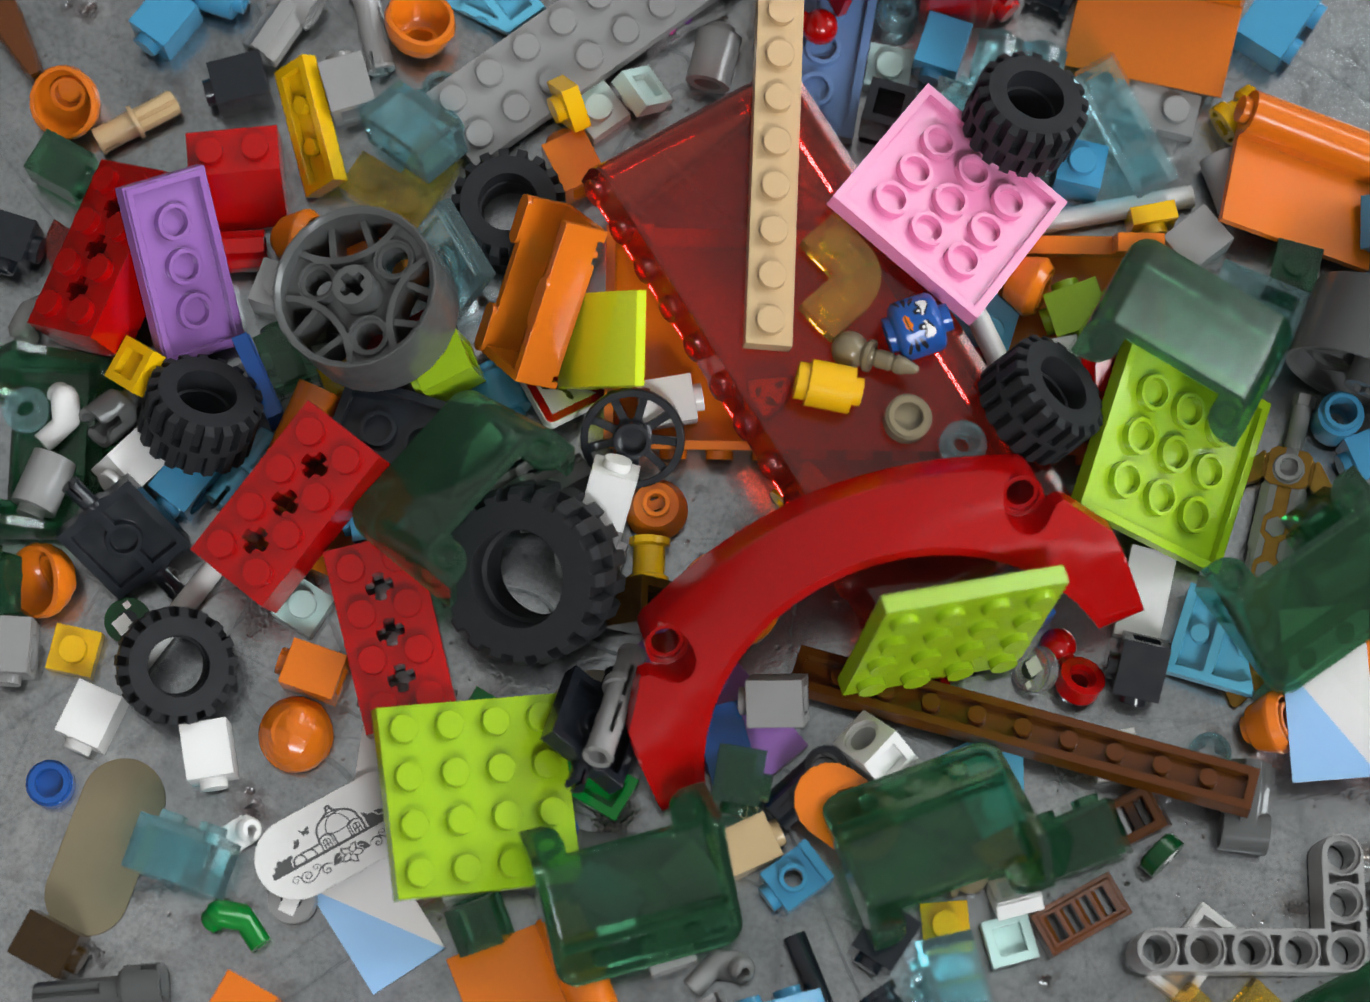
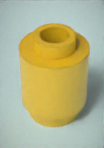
[792,358,865,414]

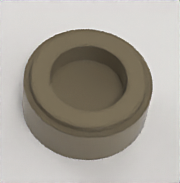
[882,394,932,444]

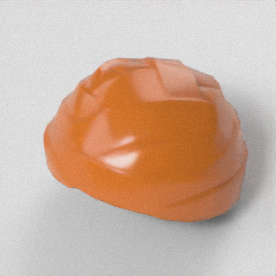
[384,0,456,58]
[30,65,101,140]
[9,542,77,619]
[258,696,334,773]

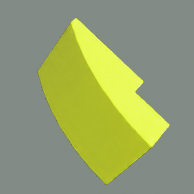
[558,290,646,390]

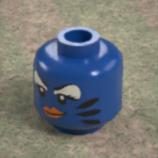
[880,293,954,361]

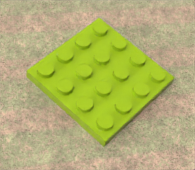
[1071,331,1271,575]
[837,565,1069,697]
[371,693,582,902]

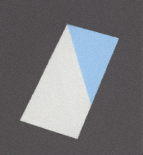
[1277,602,1370,783]
[317,856,446,995]

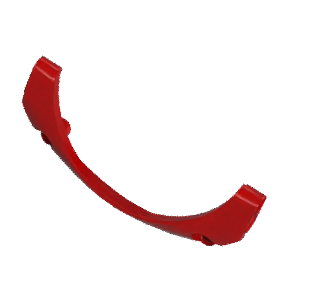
[625,453,1144,811]

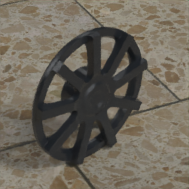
[580,387,685,489]

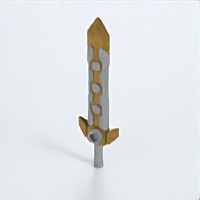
[1225,392,1333,707]

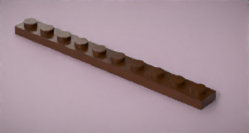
[792,645,1260,818]

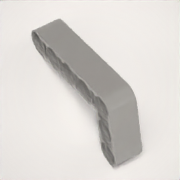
[1126,833,1368,976]

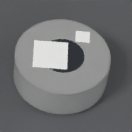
[268,891,318,924]

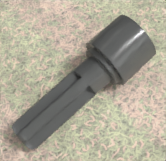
[79,389,143,448]
[32,962,170,1002]

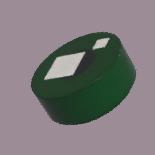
[104,598,150,643]
[1139,832,1185,878]

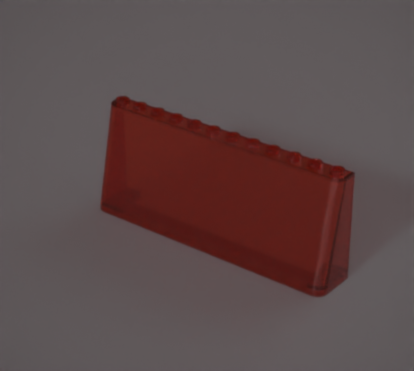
[581,80,1071,631]

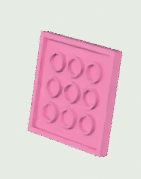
[826,83,1067,326]

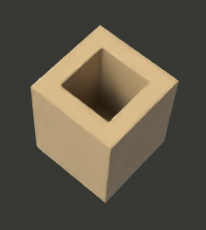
[711,811,787,883]

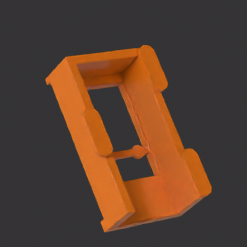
[474,194,608,390]

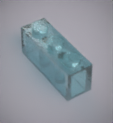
[1073,51,1179,199]

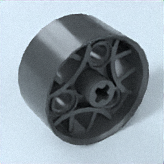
[272,205,459,392]
[1286,271,1370,414]

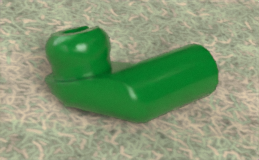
[201,899,271,952]

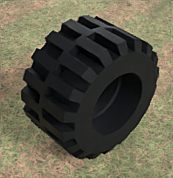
[961,51,1089,178]
[451,148,566,274]
[978,335,1103,466]
[137,354,264,476]
[114,606,238,726]

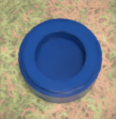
[26,760,76,809]

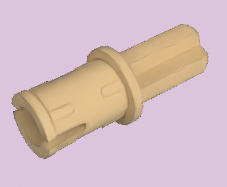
[91,91,181,155]

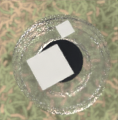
[1012,646,1059,693]

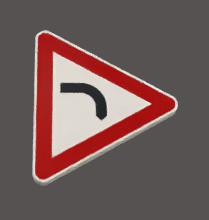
[519,377,604,429]

